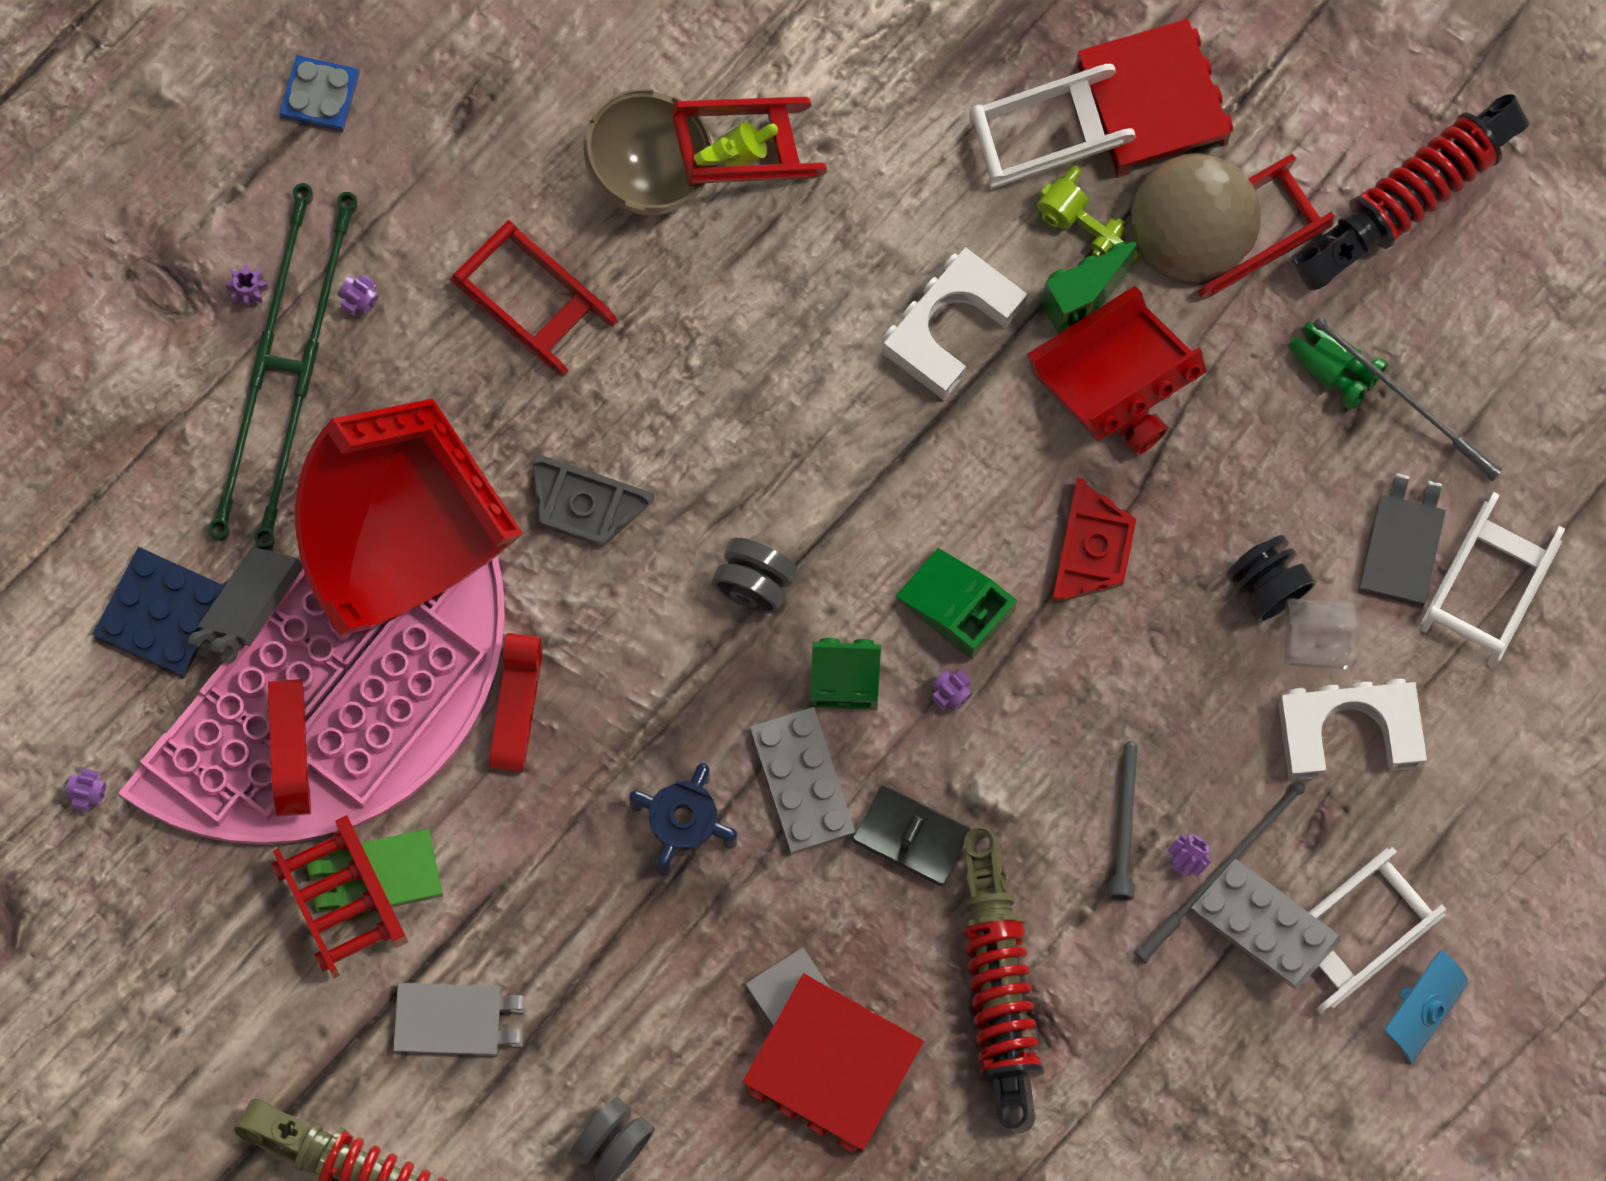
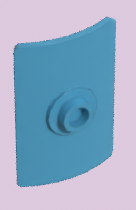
[1384,950,1468,1064]

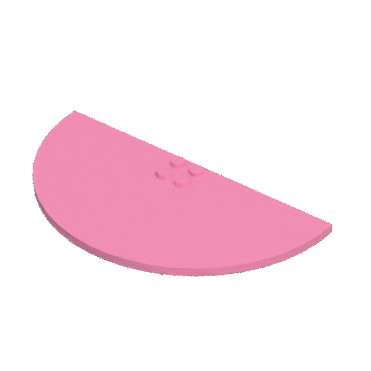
[118,556,505,845]

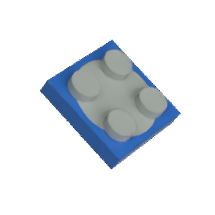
[280,55,360,132]

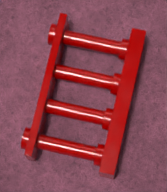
[271,815,408,978]

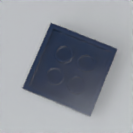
[93,547,225,678]

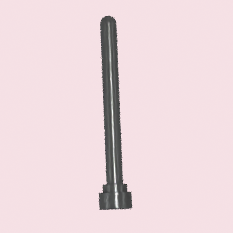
[1107,741,1137,901]

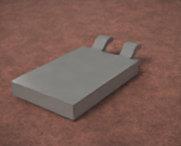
[746,947,829,1027]
[393,983,525,1057]

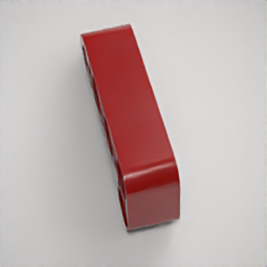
[489,633,543,773]
[268,679,311,817]

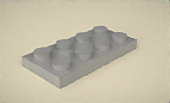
[750,707,856,855]
[1191,859,1341,991]

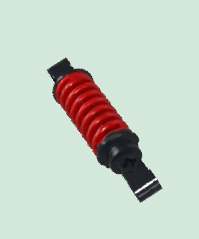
[1293,94,1529,290]

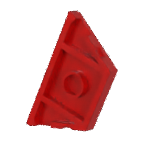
[1052,477,1137,602]

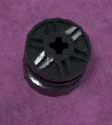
[1226,535,1316,622]

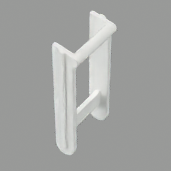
[969,64,1136,190]
[1420,492,1565,667]
[1309,847,1446,1015]

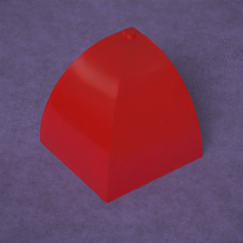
[295,398,523,636]

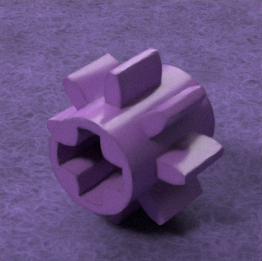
[226,264,268,308]
[338,274,379,316]
[931,669,973,711]
[65,768,106,813]
[1167,834,1212,877]

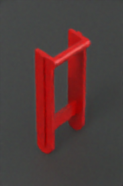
[671,97,827,186]
[1198,154,1335,299]
[449,220,618,377]

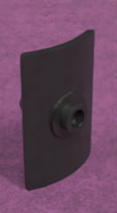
[853,785,971,886]

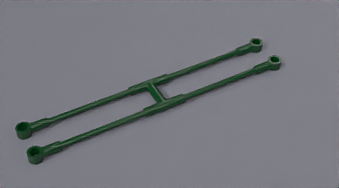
[209,183,358,550]

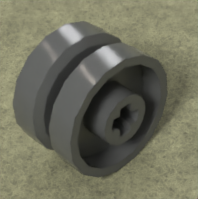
[712,538,797,614]
[569,1097,655,1181]

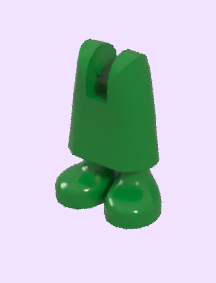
[1287,321,1388,410]

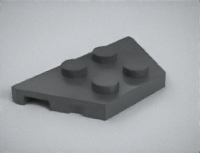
[533,453,655,547]

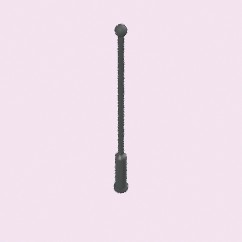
[1314,317,1503,481]
[1133,781,1306,964]

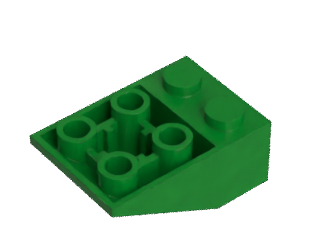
[1042,241,1137,334]
[895,548,1017,660]
[810,638,881,710]

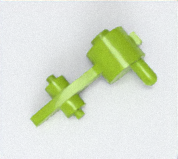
[694,122,778,168]
[1037,165,1140,264]

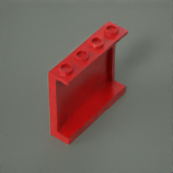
[1076,18,1233,178]
[1027,286,1207,441]
[742,973,925,1153]

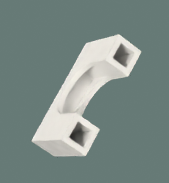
[882,247,1027,401]
[1278,679,1427,781]

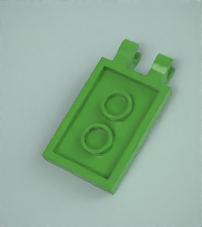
[307,829,443,914]

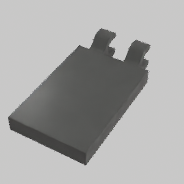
[1358,473,1446,607]
[188,547,303,664]

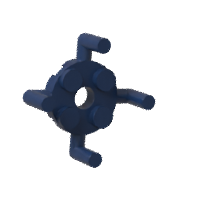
[629,763,737,876]

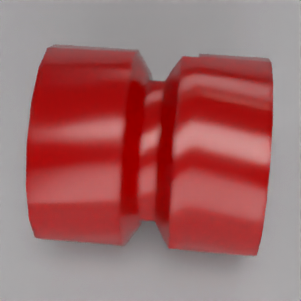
[1115,409,1169,456]

